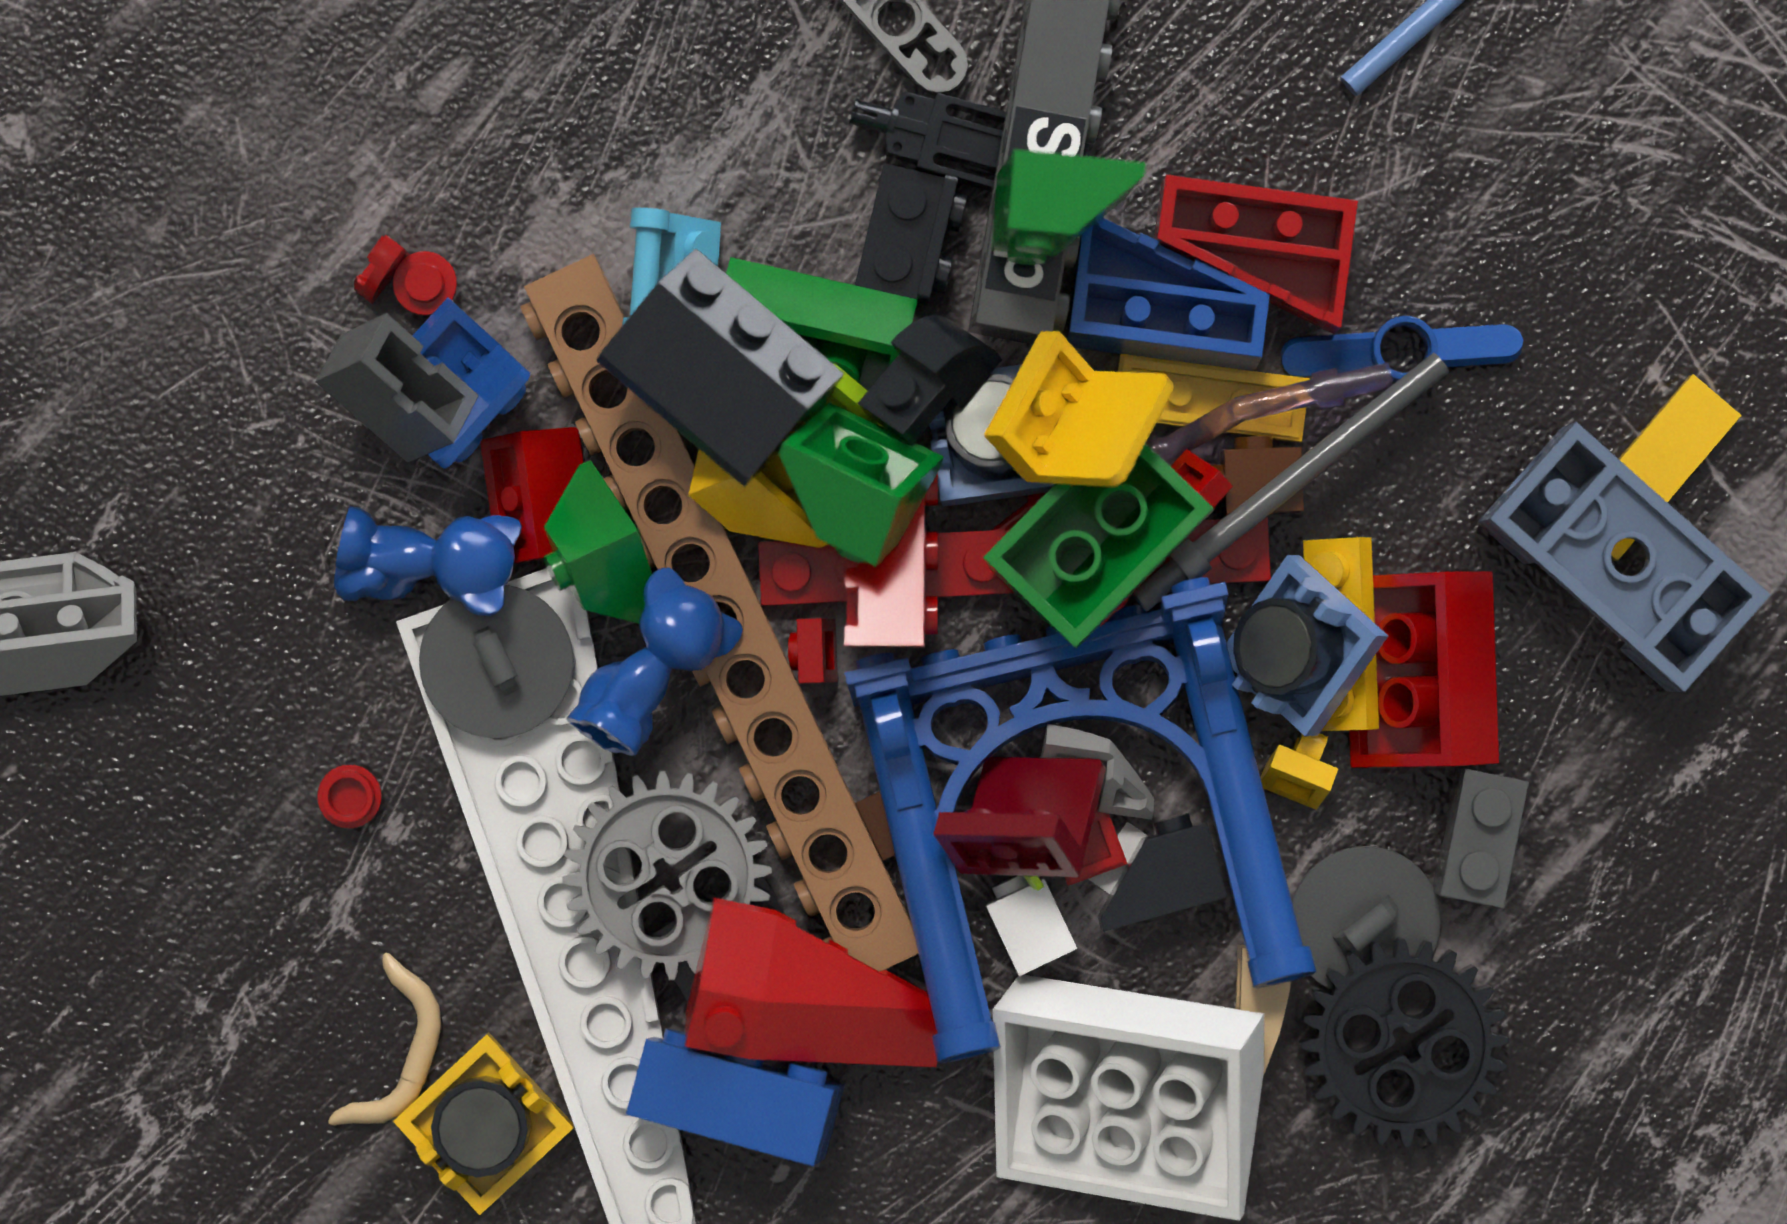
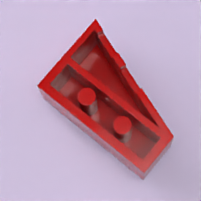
[1154,174,1358,334]

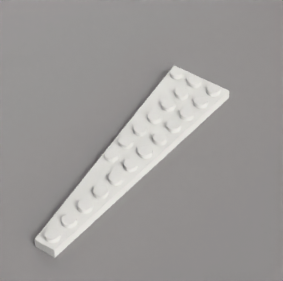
[396,568,696,1224]

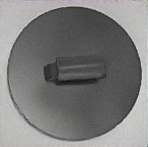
[419,585,573,738]
[1292,846,1441,990]

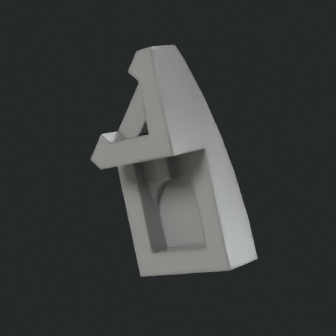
[1040,724,1154,820]

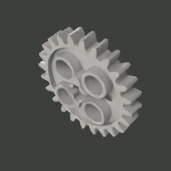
[562,770,772,980]

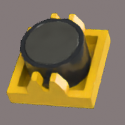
[393,1033,574,1215]

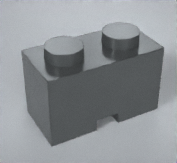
[315,313,479,463]
[1433,768,1529,908]

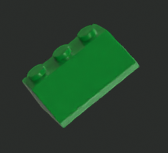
[726,257,918,390]
[983,443,1214,649]

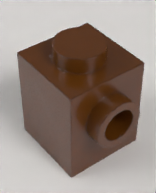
[1210,436,1304,516]

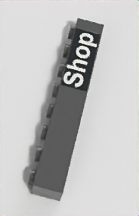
[968,0,1121,345]

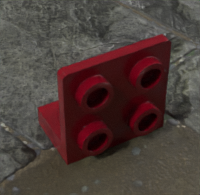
[933,757,1106,877]

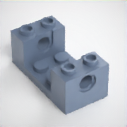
[1477,422,1771,692]

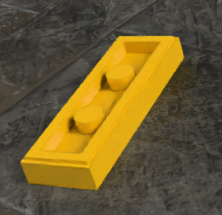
[1117,354,1310,443]
[1611,374,1742,561]

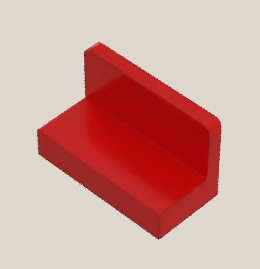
[480,427,584,564]

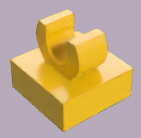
[1261,733,1339,810]

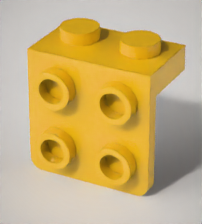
[984,331,1174,487]

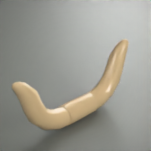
[328,953,441,1126]

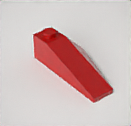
[685,898,938,1067]

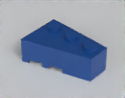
[1066,218,1270,371]
[626,1028,845,1166]

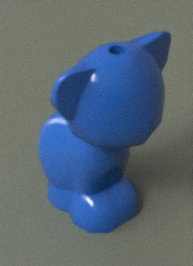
[334,506,522,616]
[566,567,743,756]

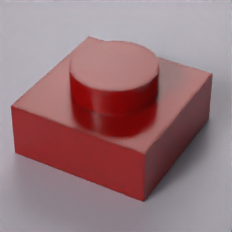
[788,618,838,683]

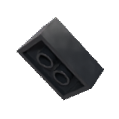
[596,249,844,487]

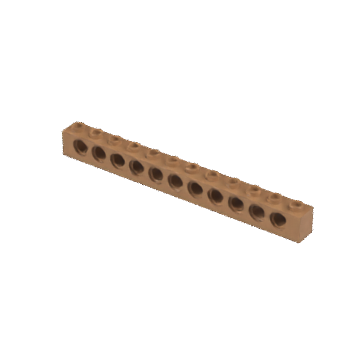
[520,254,918,971]

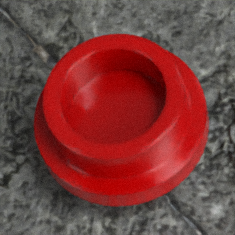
[393,251,457,316]
[317,764,382,828]

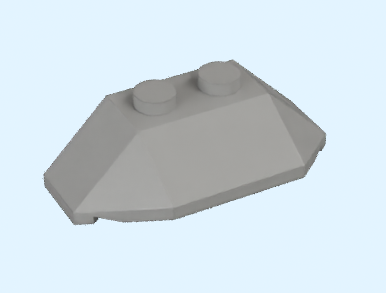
[0,552,137,696]

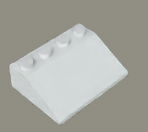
[993,974,1264,1221]

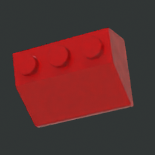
[1349,571,1499,768]

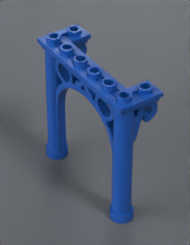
[844,577,1316,1063]

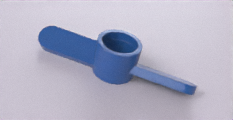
[1281,316,1523,383]

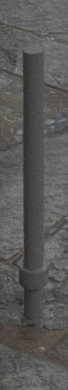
[1132,353,1449,611]

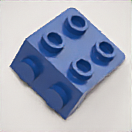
[413,297,530,469]

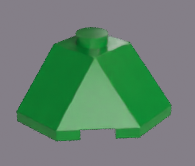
[543,460,652,624]

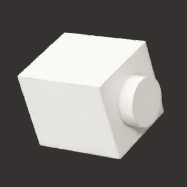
[985,875,1077,976]

